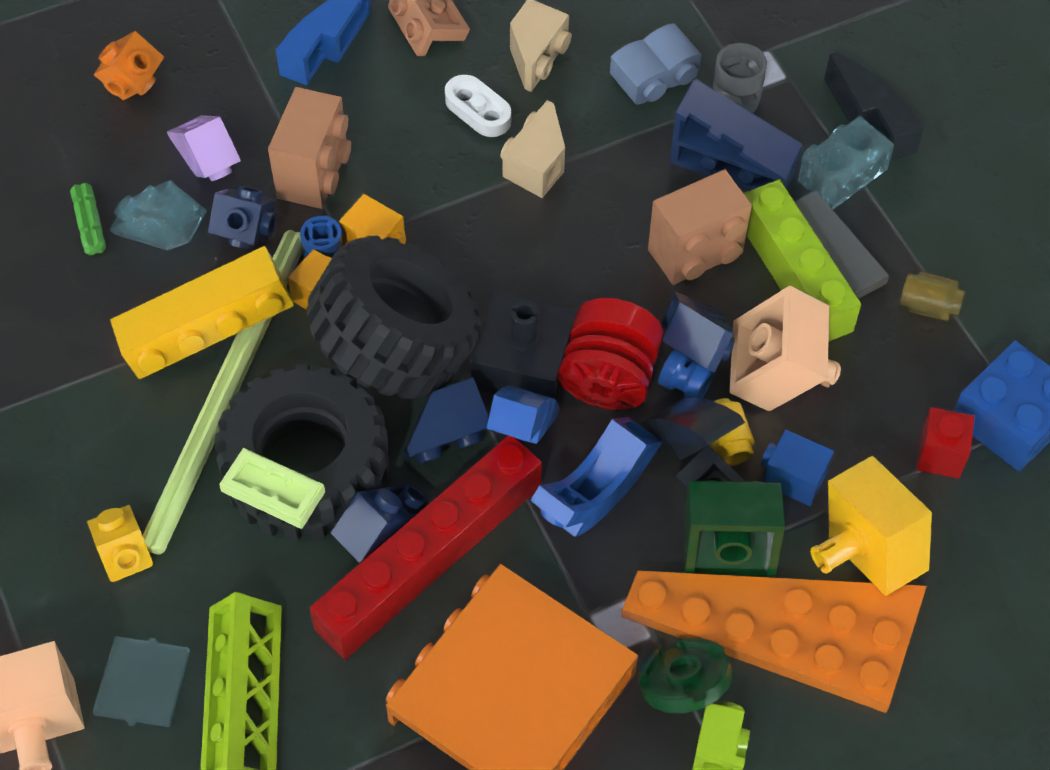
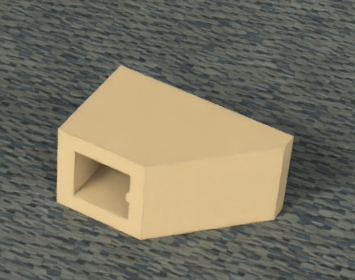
[510,0,572,92]
[500,100,565,198]

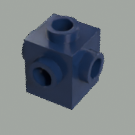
[208,186,277,249]

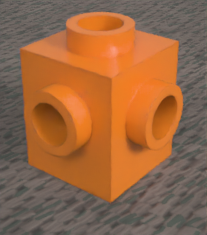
[94,31,164,100]

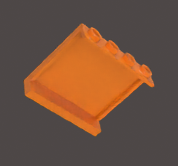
[386,564,638,770]

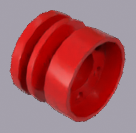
[558,298,664,410]

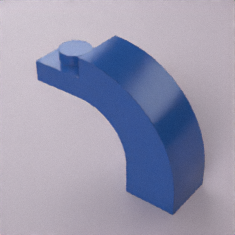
[530,417,663,537]

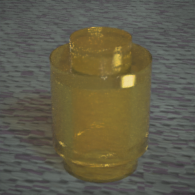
[900,271,965,321]

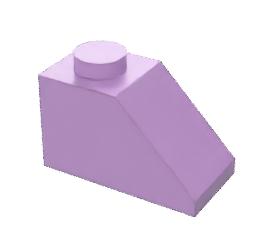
[167,115,241,181]

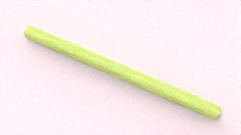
[142,230,303,555]

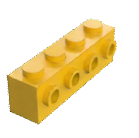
[110,246,294,380]

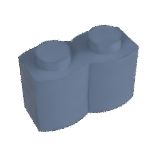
[610,24,701,105]

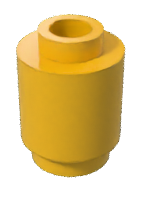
[709,398,755,466]

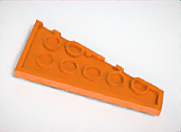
[621,571,927,713]

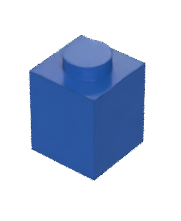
[760,429,834,507]

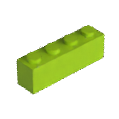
[743,179,861,341]

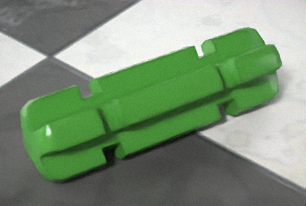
[70,182,106,255]

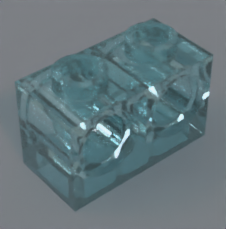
[798,116,894,210]

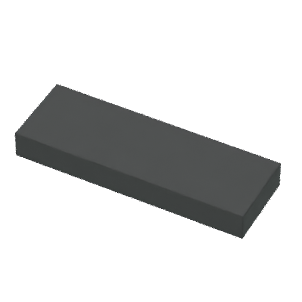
[794,190,889,299]

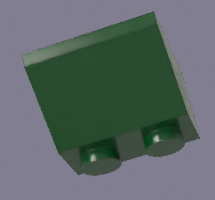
[684,480,785,578]

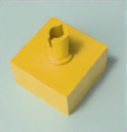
[811,456,932,596]

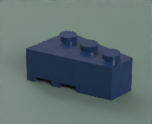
[670,78,803,191]

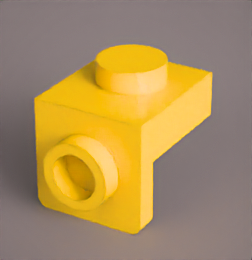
[87,504,153,582]

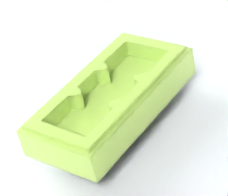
[219,448,325,529]

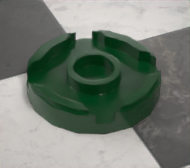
[638,638,734,713]

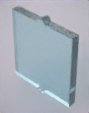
[92,636,191,727]

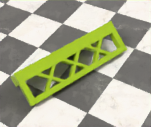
[201,592,282,770]

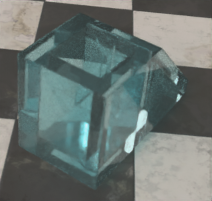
[110,180,207,251]

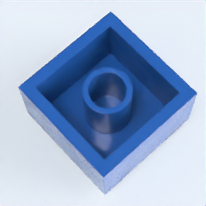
[954,340,1050,472]

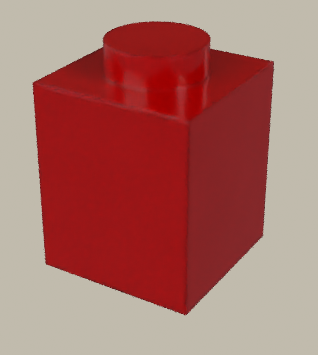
[916,407,975,479]

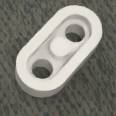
[445,75,511,137]

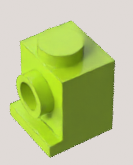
[692,702,750,770]

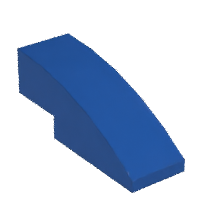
[276,0,372,85]
[486,385,560,444]

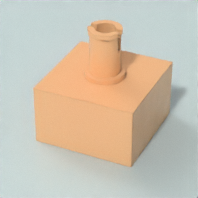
[730,286,841,411]
[0,641,85,770]

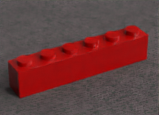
[309,435,542,660]

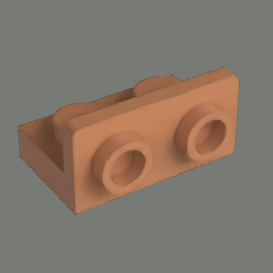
[388,0,470,56]

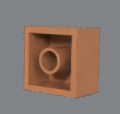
[268,87,351,209]
[648,169,752,285]

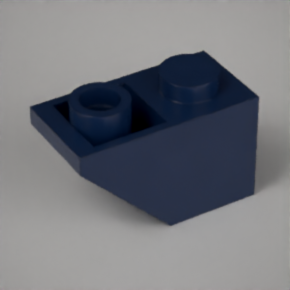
[660,291,735,372]
[402,377,489,465]
[331,484,429,563]

